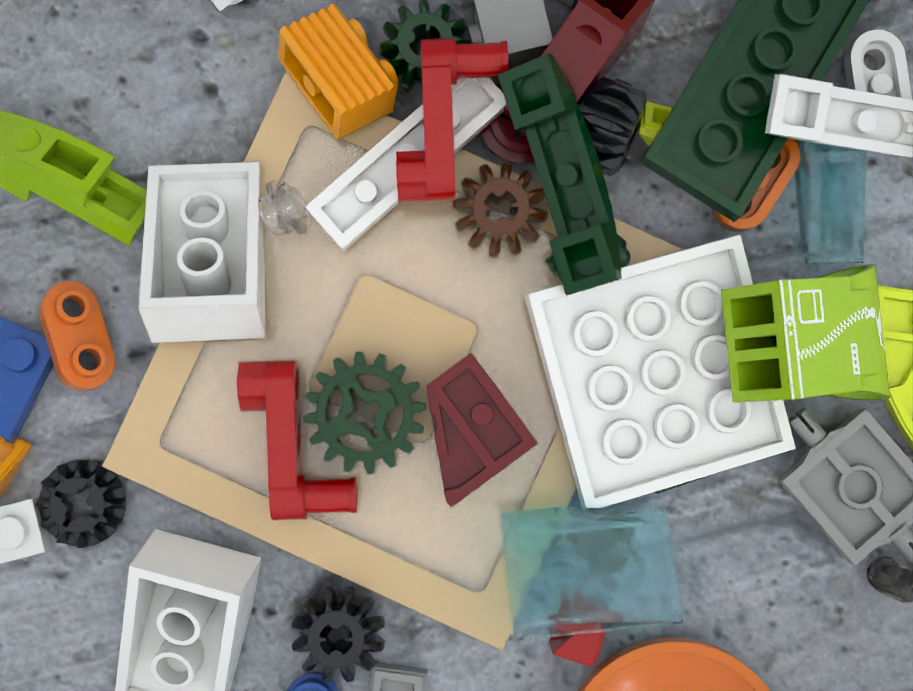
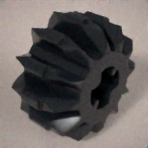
[580,77,647,177]
[292,586,385,682]

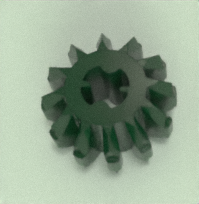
[379,0,472,92]

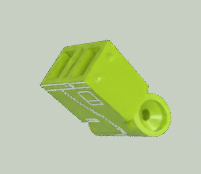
[721,264,890,403]

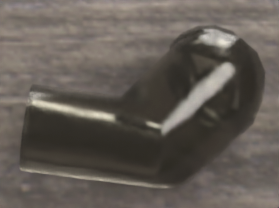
[867,556,913,603]

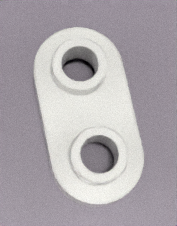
[844,30,912,99]

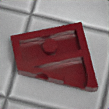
[426,353,538,508]

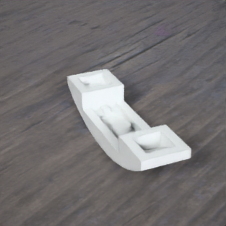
[765,74,913,158]

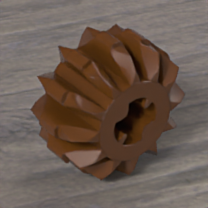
[453,162,548,258]

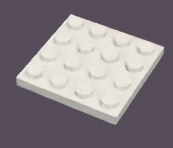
[524,235,796,512]

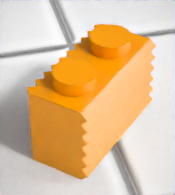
[278,3,399,139]

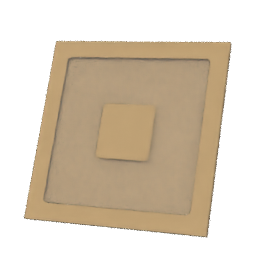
[102,72,683,651]

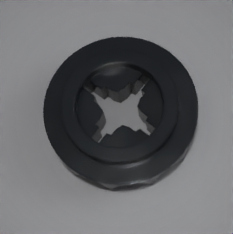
[35,459,126,549]

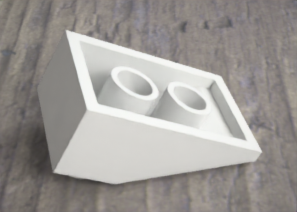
[138,162,266,343]
[115,529,261,691]

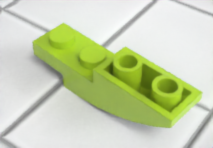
[0,110,147,246]

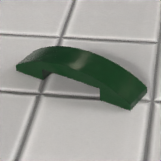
[498,54,622,296]

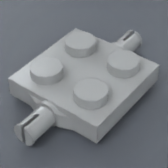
[777,408,913,566]

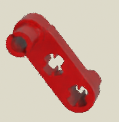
[396,38,508,203]
[237,359,358,521]

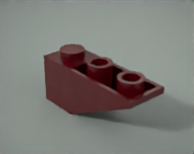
[504,0,655,117]

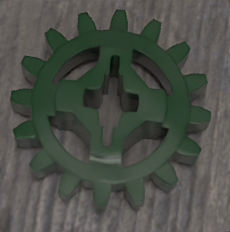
[303,352,426,474]

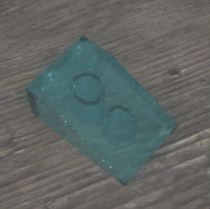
[500,507,684,641]

